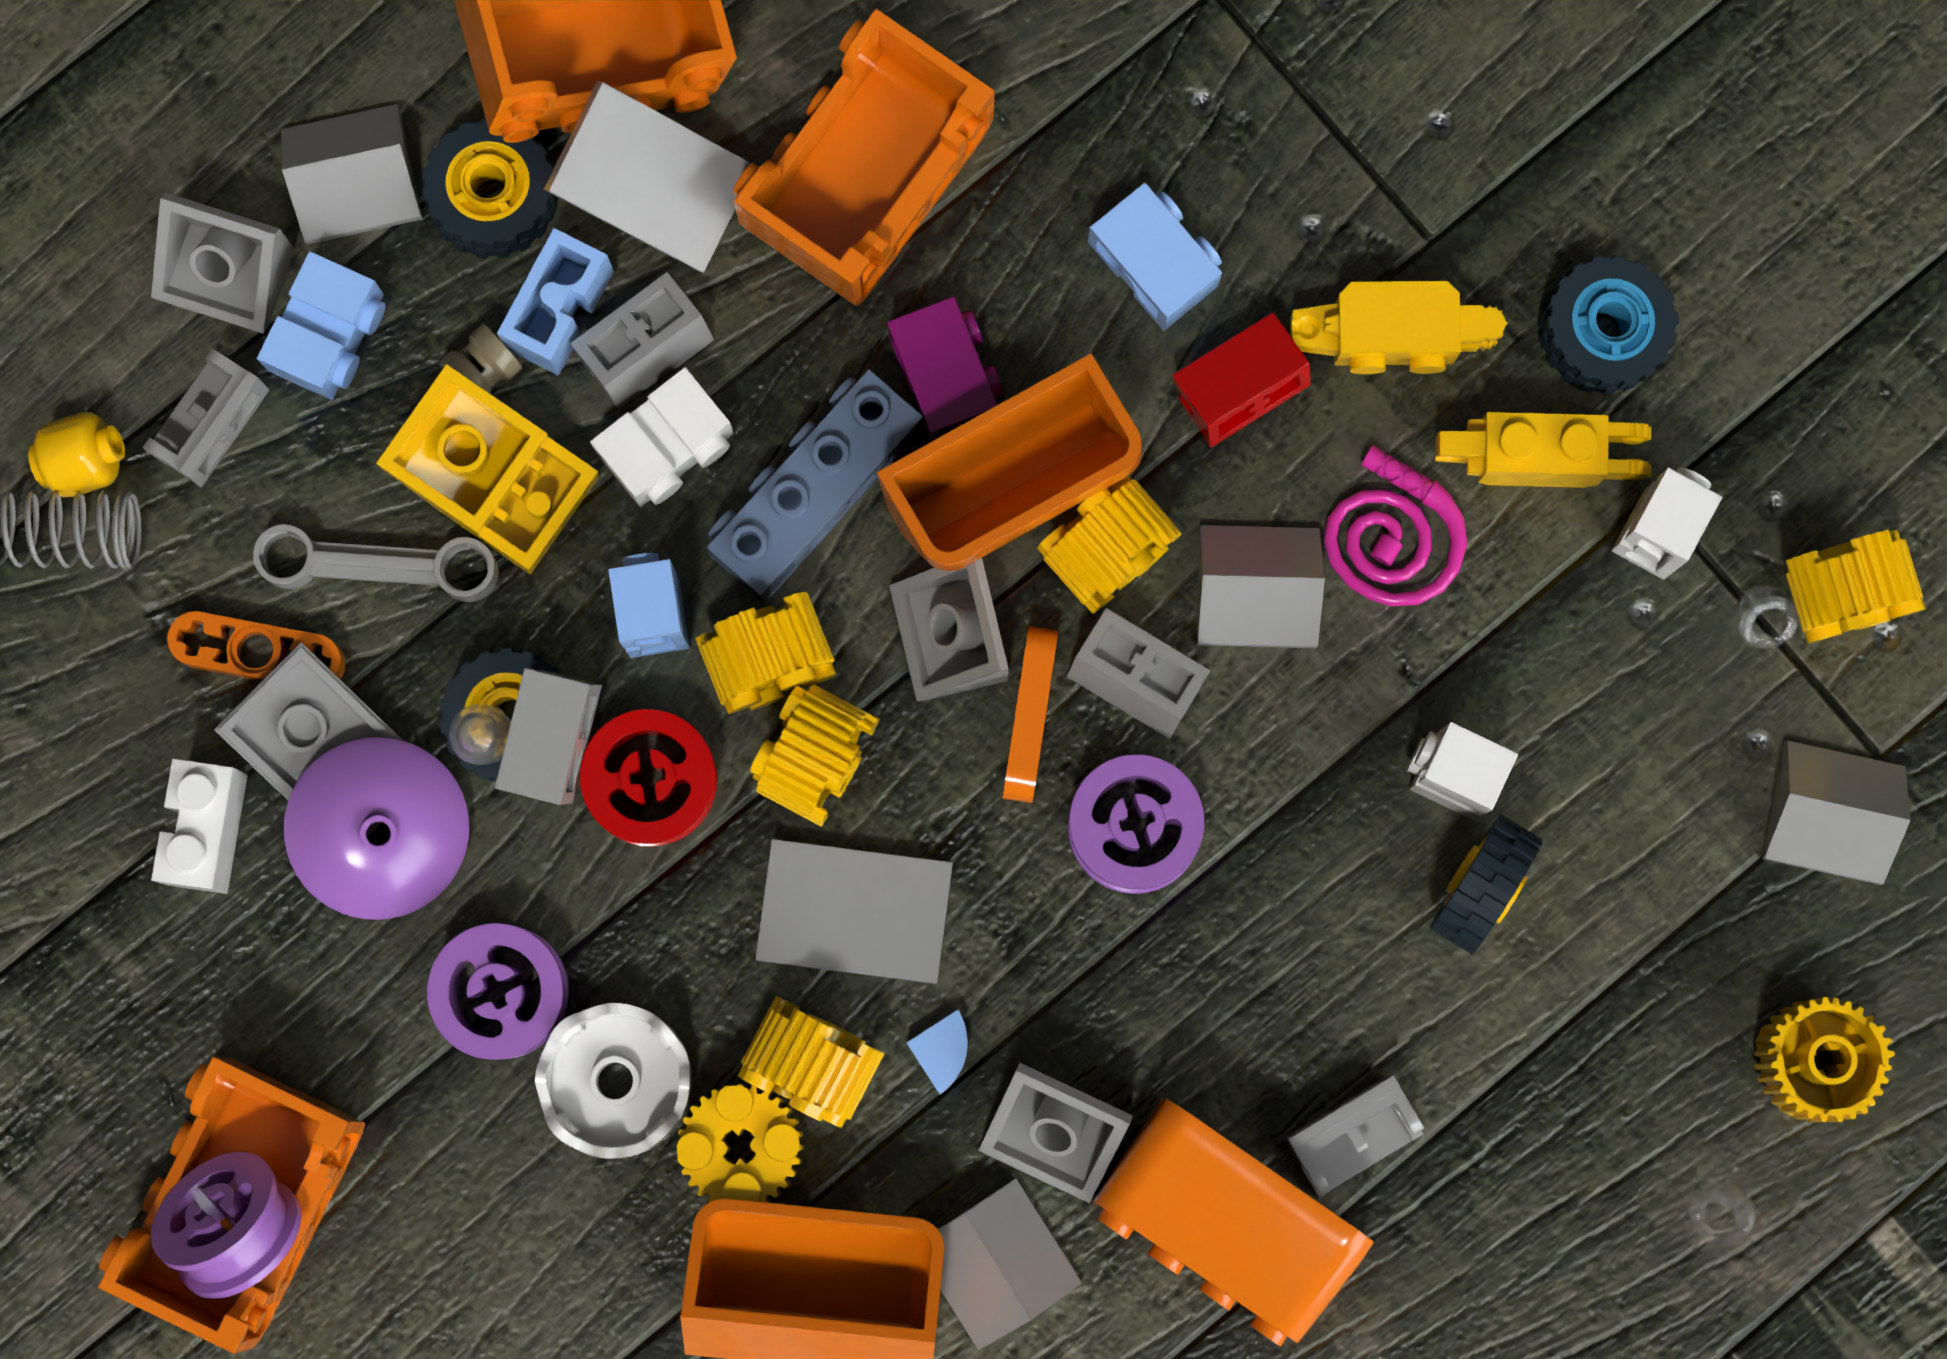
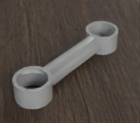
[253,524,499,602]

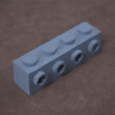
[707,370,924,604]

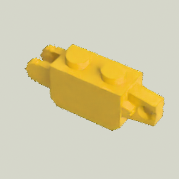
[1290,281,1508,374]
[1435,412,1651,488]

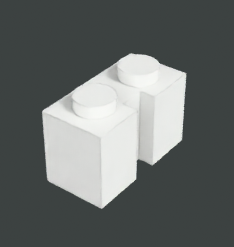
[590,367,734,508]
[1611,467,1722,580]
[1407,722,1518,821]
[151,759,248,894]

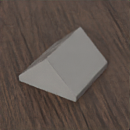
[281,104,423,245]
[151,192,295,333]
[1197,525,1325,649]
[889,558,1009,701]
[1762,740,1911,885]
[978,1063,1133,1203]
[938,1178,1082,1350]

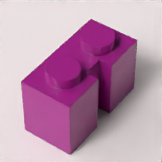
[887,297,1005,442]

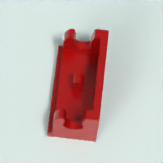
[1172,313,1311,448]

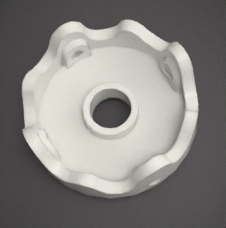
[535,1003,693,1159]

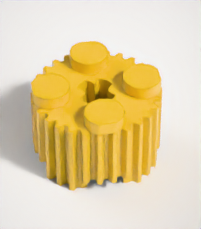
[1037,476,1182,614]
[1786,529,1926,643]
[695,592,836,714]
[750,684,879,827]
[738,996,885,1128]
[1754,997,1895,1122]
[676,1084,804,1203]

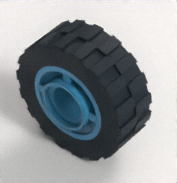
[1538,255,1679,395]

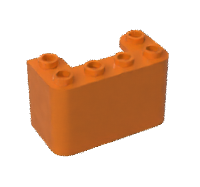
[454,0,737,143]
[733,9,995,306]
[98,1057,365,1354]

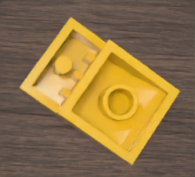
[376,364,599,575]

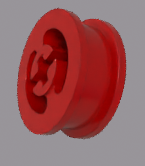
[580,709,717,847]

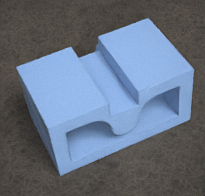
[1088,183,1222,331]
[497,228,614,376]
[257,251,385,400]
[608,553,690,658]

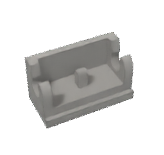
[571,272,714,410]
[143,349,269,488]
[1067,608,1210,739]
[495,668,602,805]
[1283,1075,1424,1198]

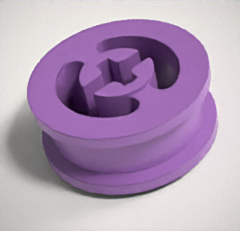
[1068,755,1204,894]
[427,923,569,1060]
[151,1152,301,1299]

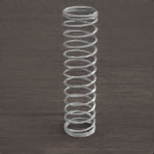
[0,490,141,569]

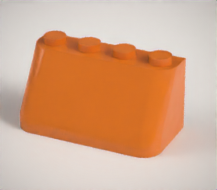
[876,353,1142,571]
[1092,1099,1374,1347]
[680,1199,944,1359]

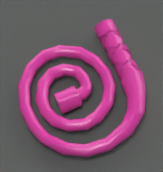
[1323,445,1467,607]

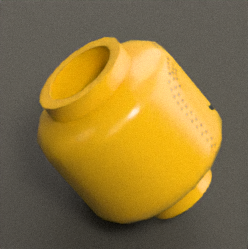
[28,412,125,498]

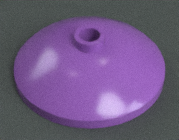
[284,736,469,920]

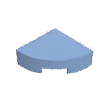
[907,1010,968,1094]

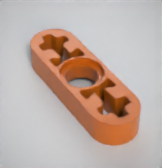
[167,611,345,681]
[1002,626,1059,803]

